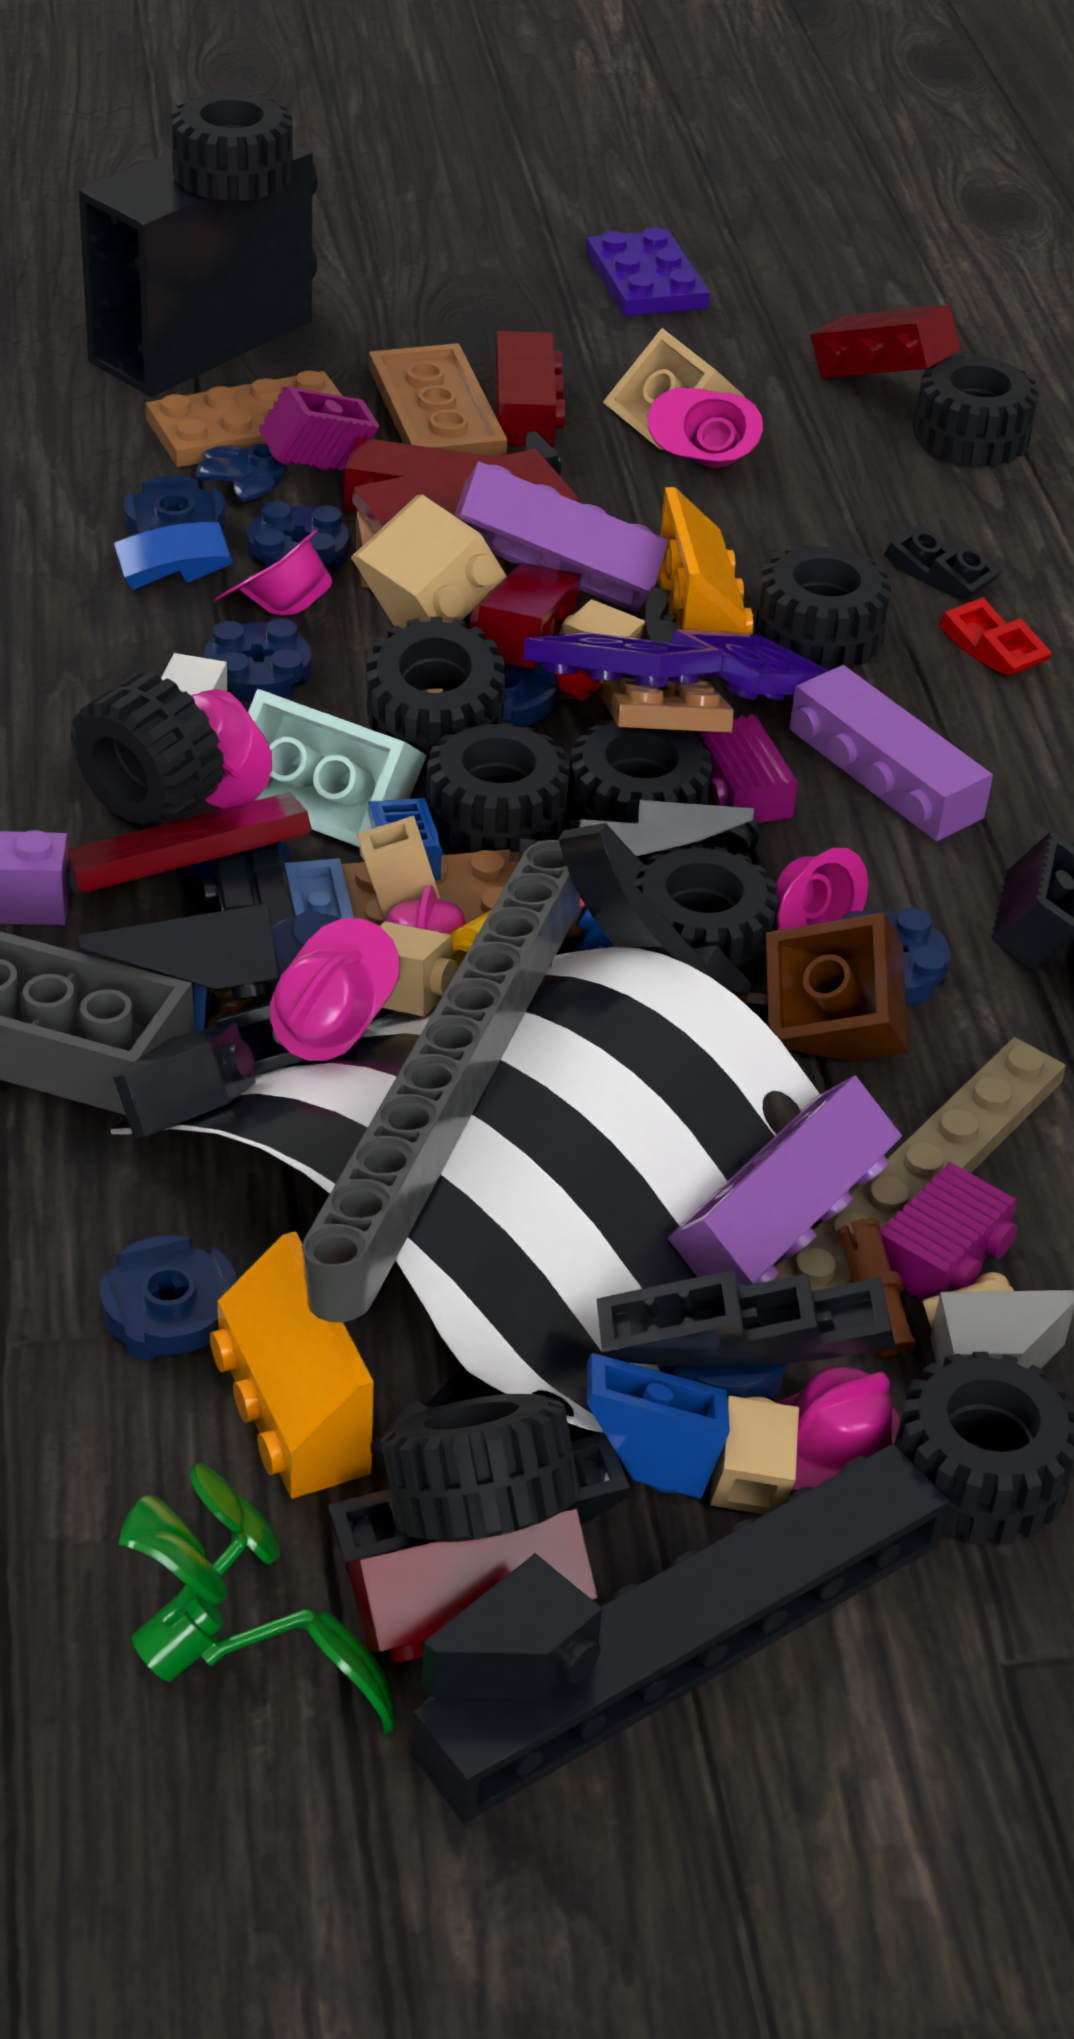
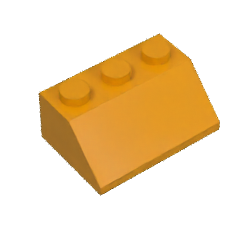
[658,487,753,634]
[210,1231,374,1499]

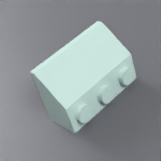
[248,689,427,847]

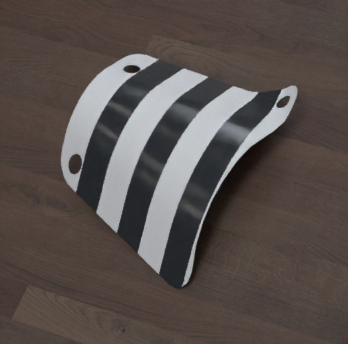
[110,947,860,1433]

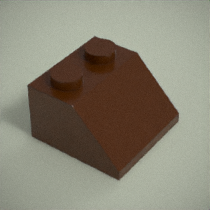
[766,912,909,1062]

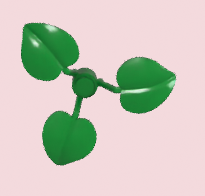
[119,1462,395,1737]

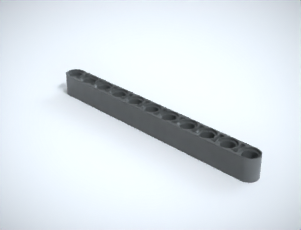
[302,840,580,1322]

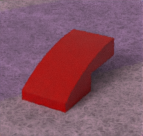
[939,597,1052,676]

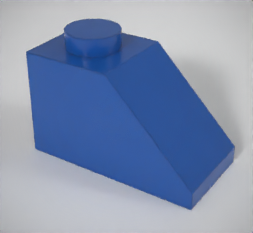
[587,1353,730,1499]

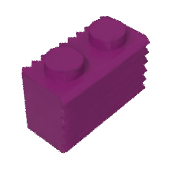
[259,386,380,471]
[694,713,798,824]
[880,1161,1018,1303]

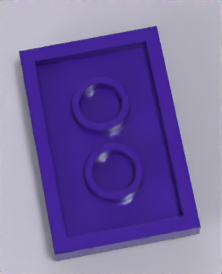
[586,228,710,316]
[670,629,830,700]
[524,632,723,687]

